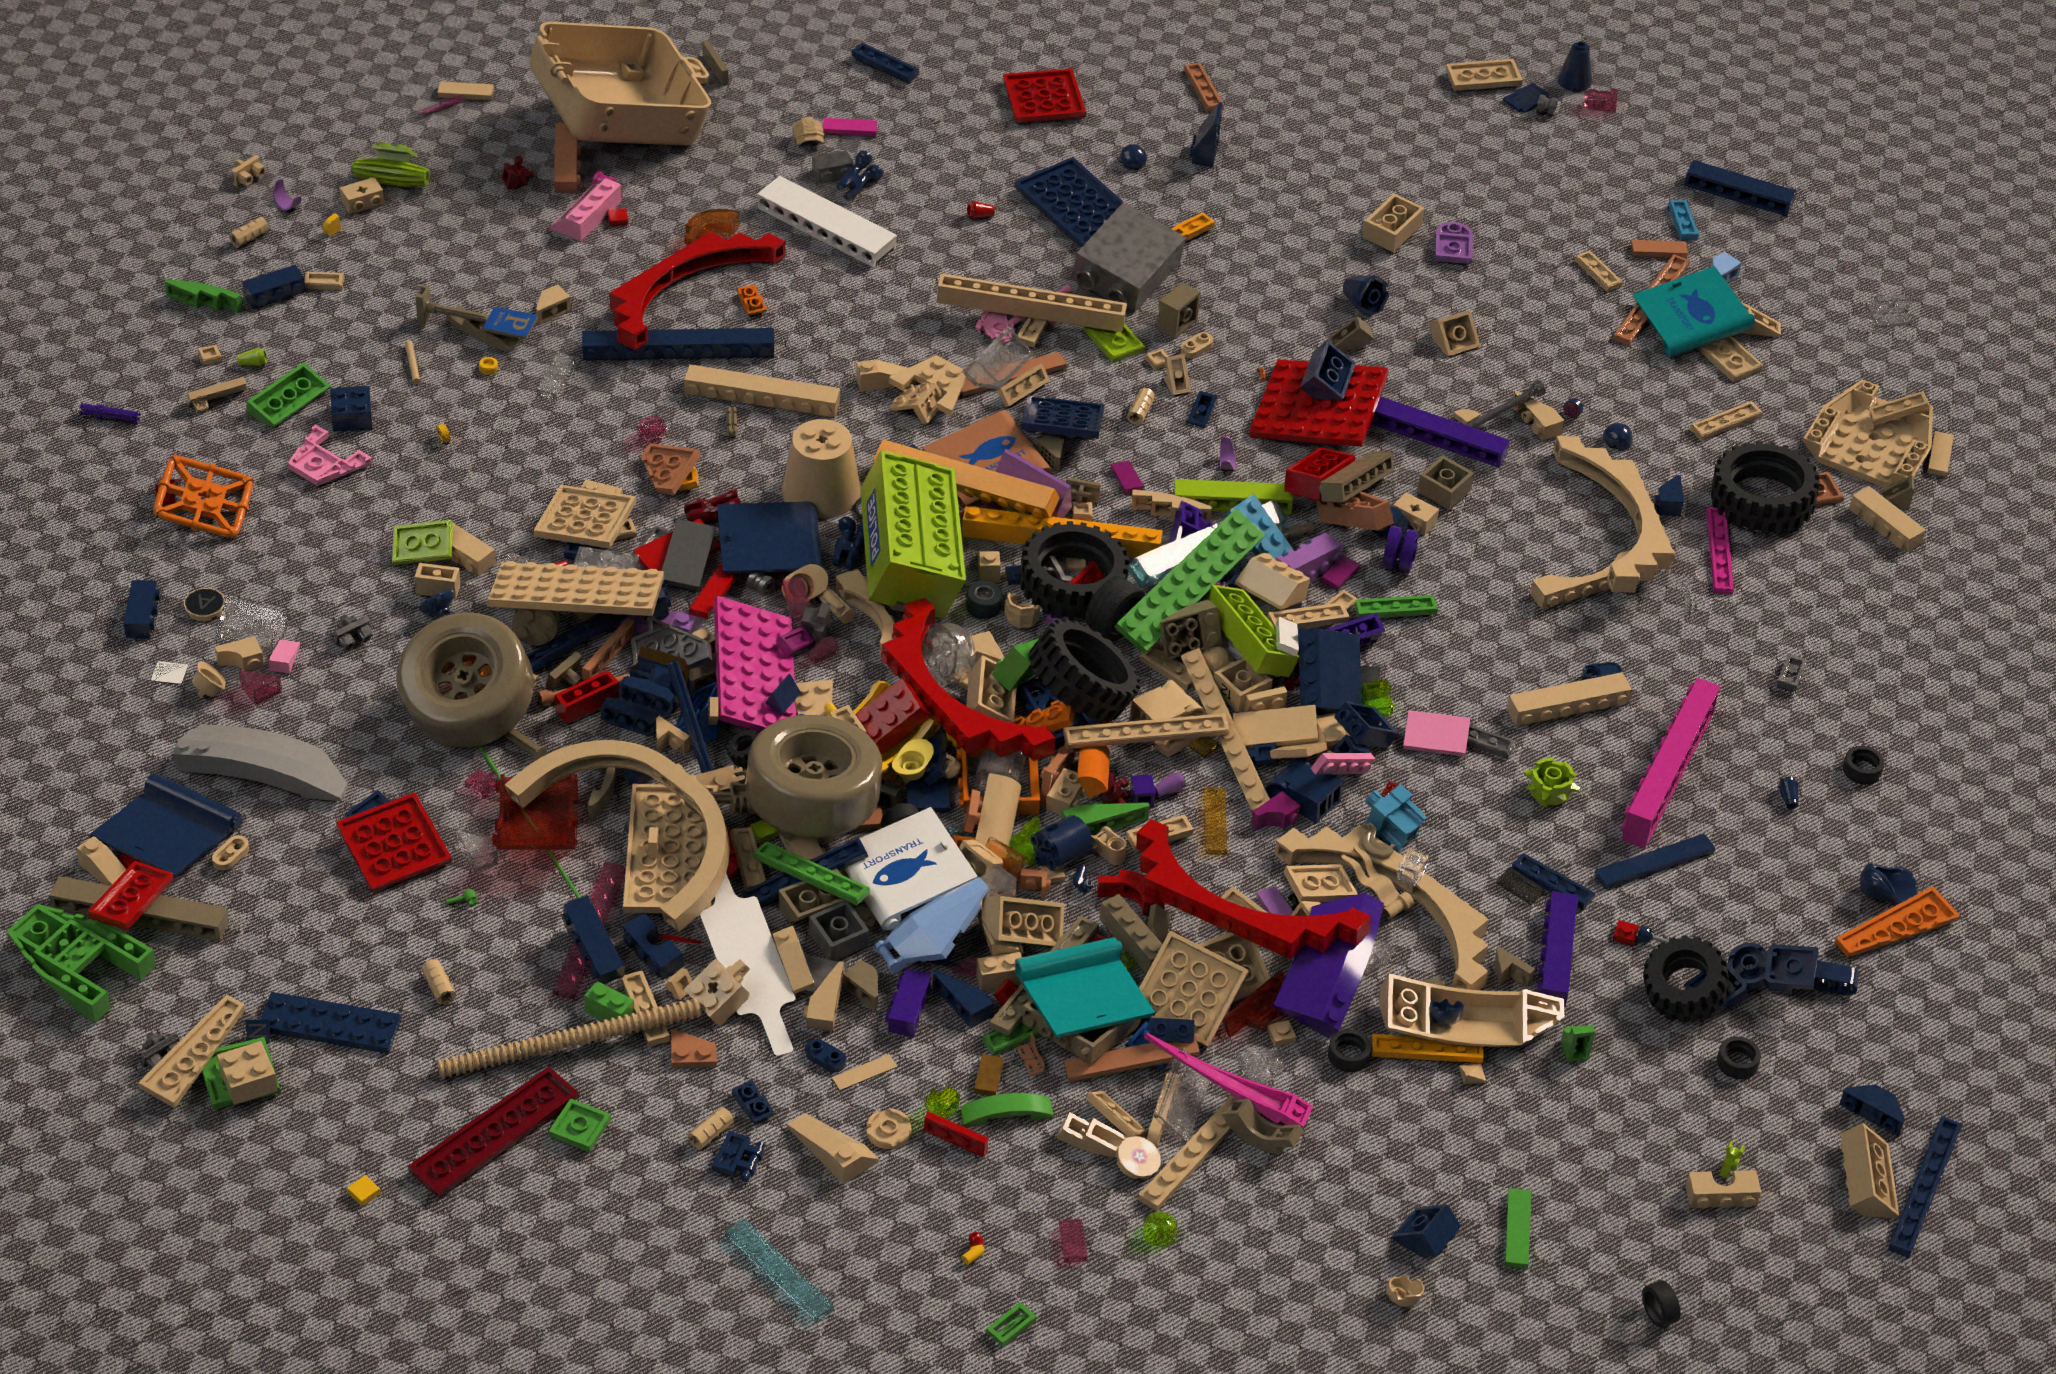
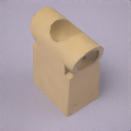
[1129,680,1206,743]

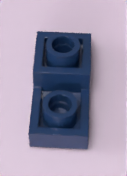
[731,1080,775,1124]

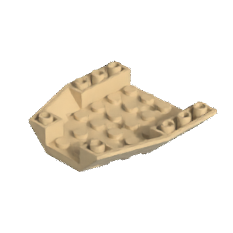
[1803,380,1933,488]

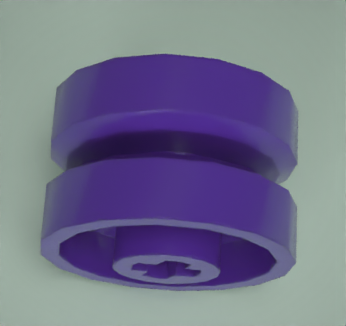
[1382,526,1419,573]

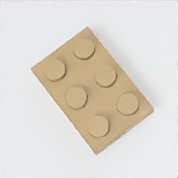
[1284,864,1358,902]

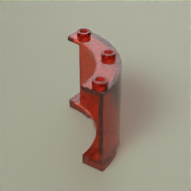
[492,774,578,851]

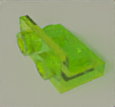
[1010,816,1043,867]

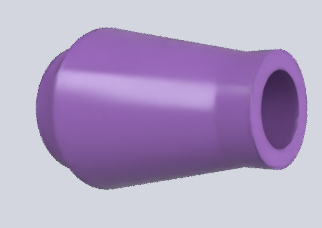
[1154,772,1186,798]

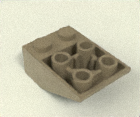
[1160,600,1222,660]

